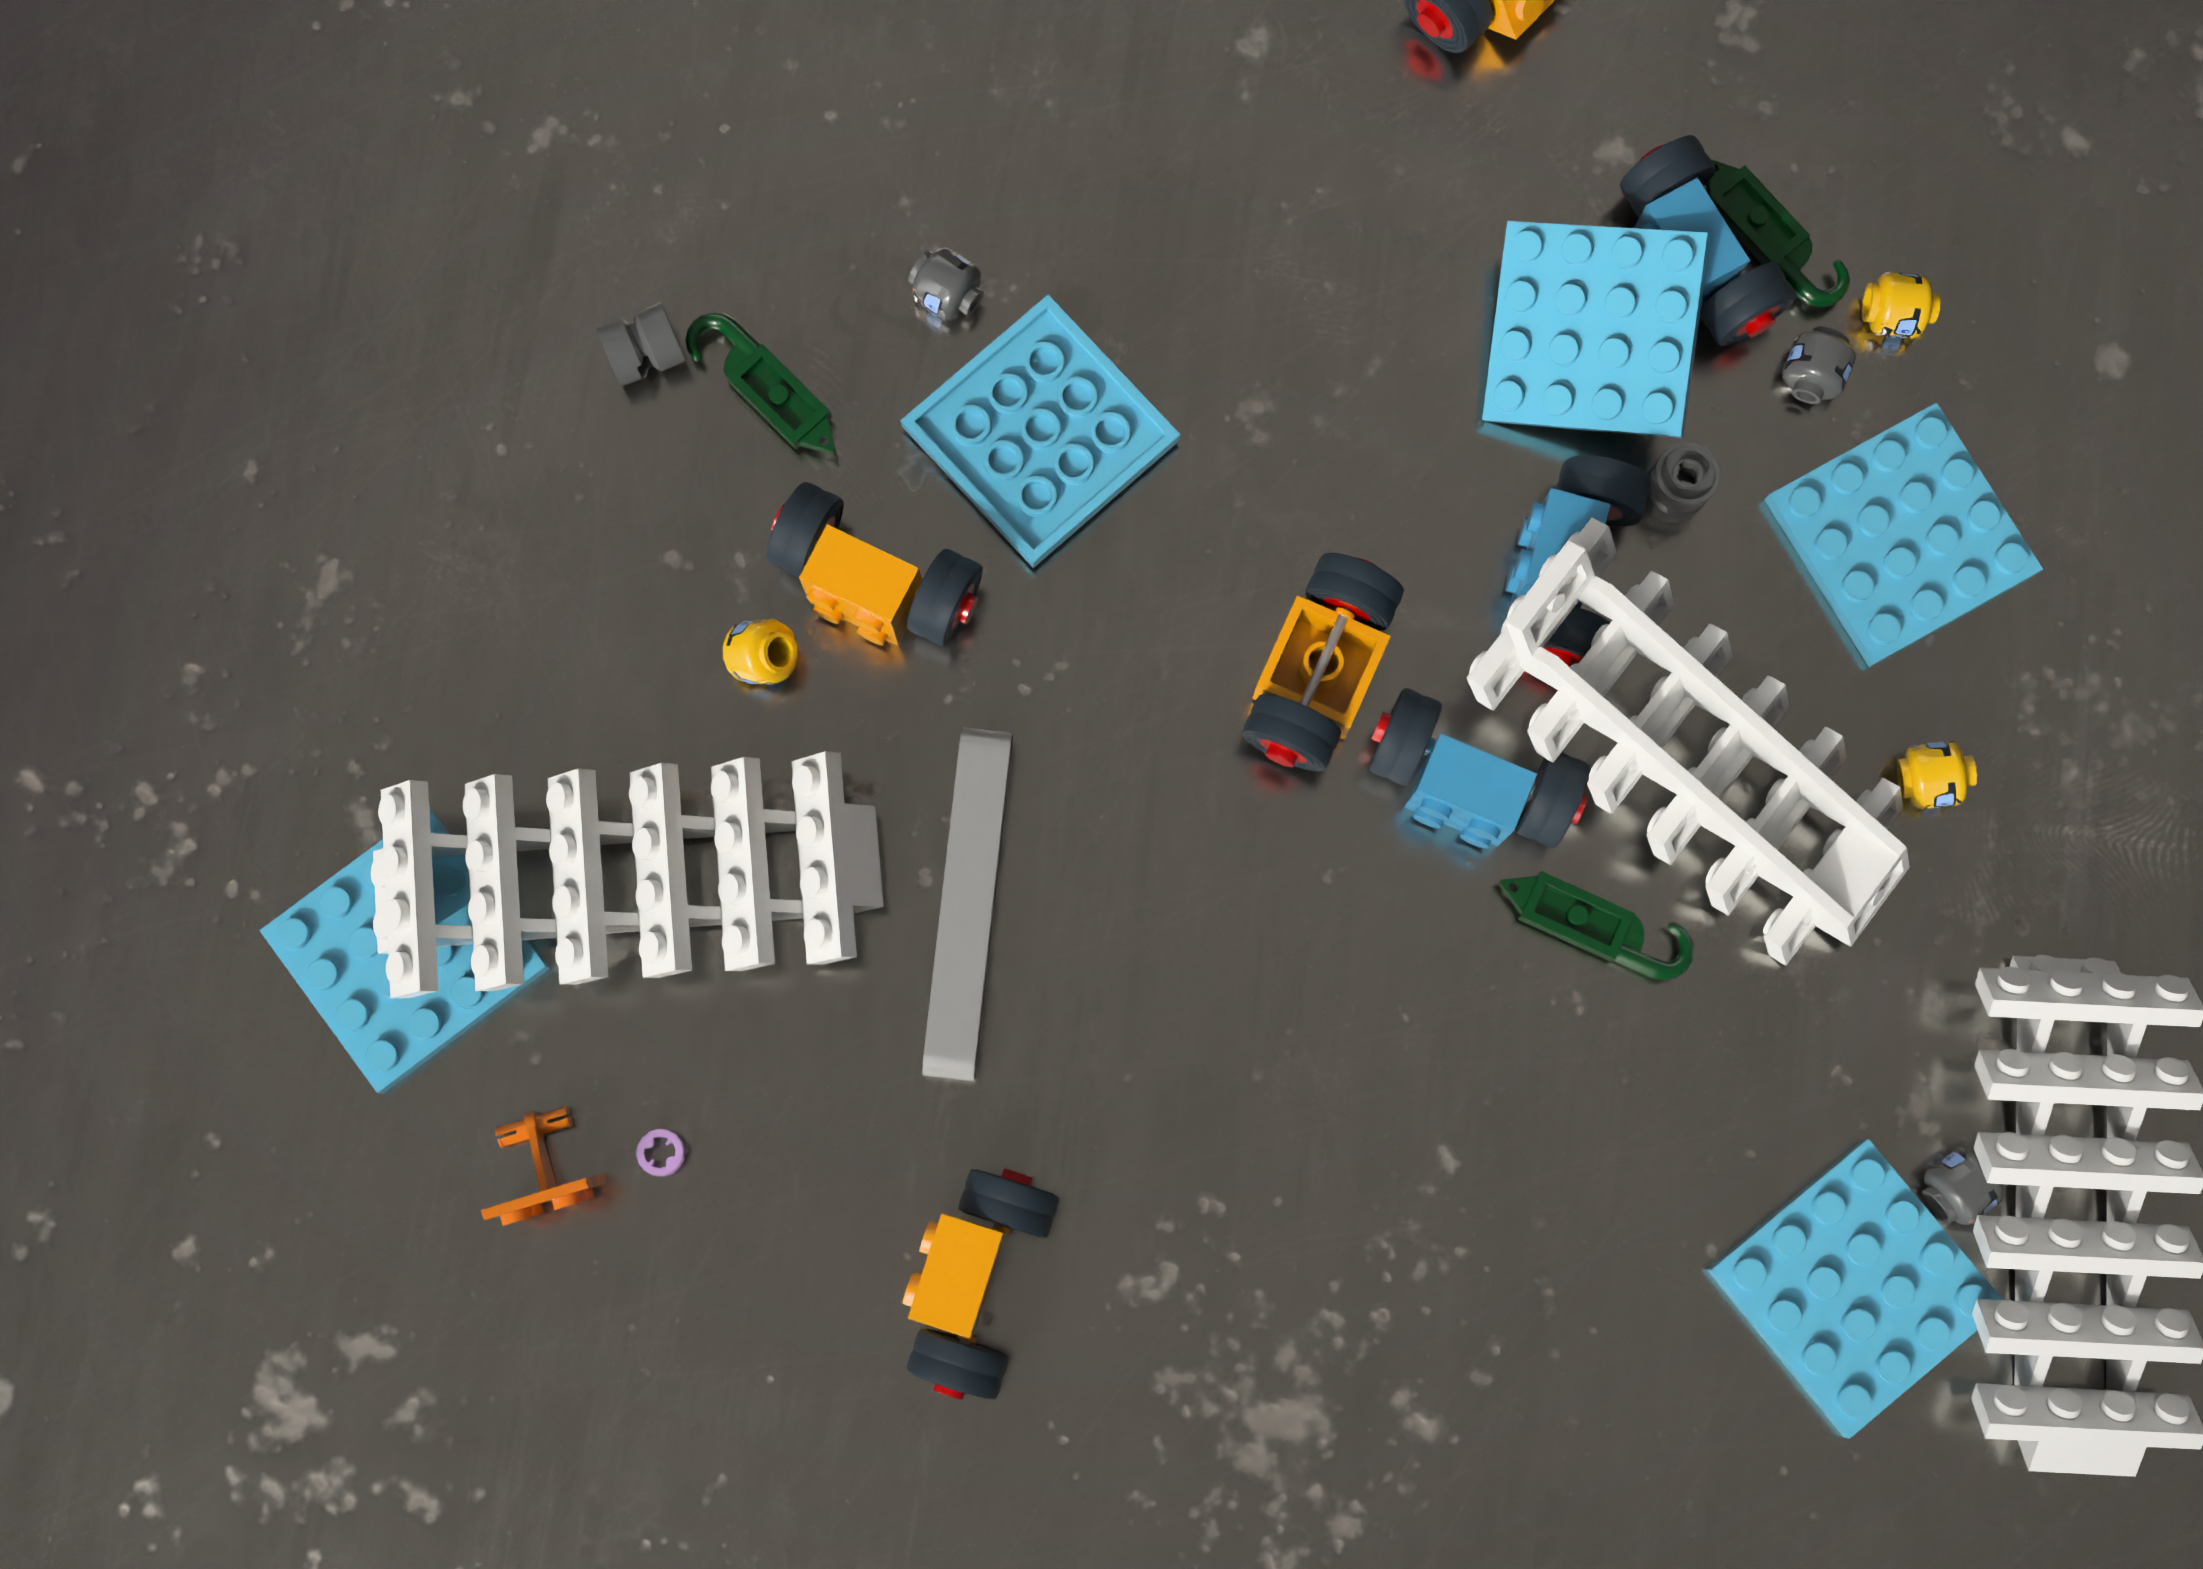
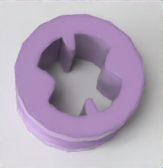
[636,1129,685,1176]

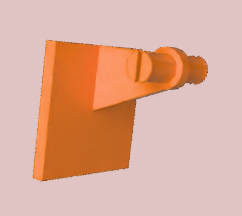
[481,1105,606,1226]

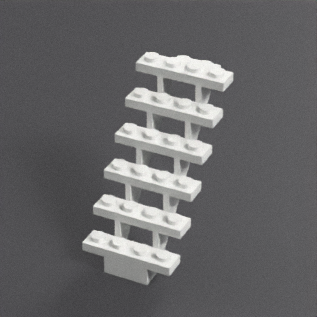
[1466,518,1910,966]
[371,751,884,998]
[1971,955,2203,1477]

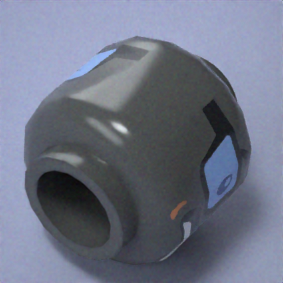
[908,247,984,322]
[1782,326,1856,404]
[1922,1147,2004,1225]

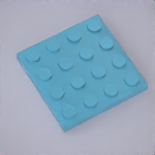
[1482,221,1710,439]
[900,295,1181,568]
[1764,403,2043,668]
[259,808,550,1094]
[1706,1139,2003,1439]

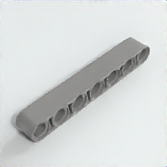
[922,727,1013,1081]

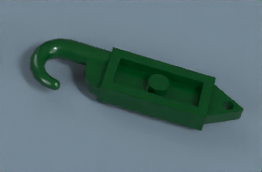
[1706,159,1850,307]
[685,312,836,455]
[1498,871,1694,980]

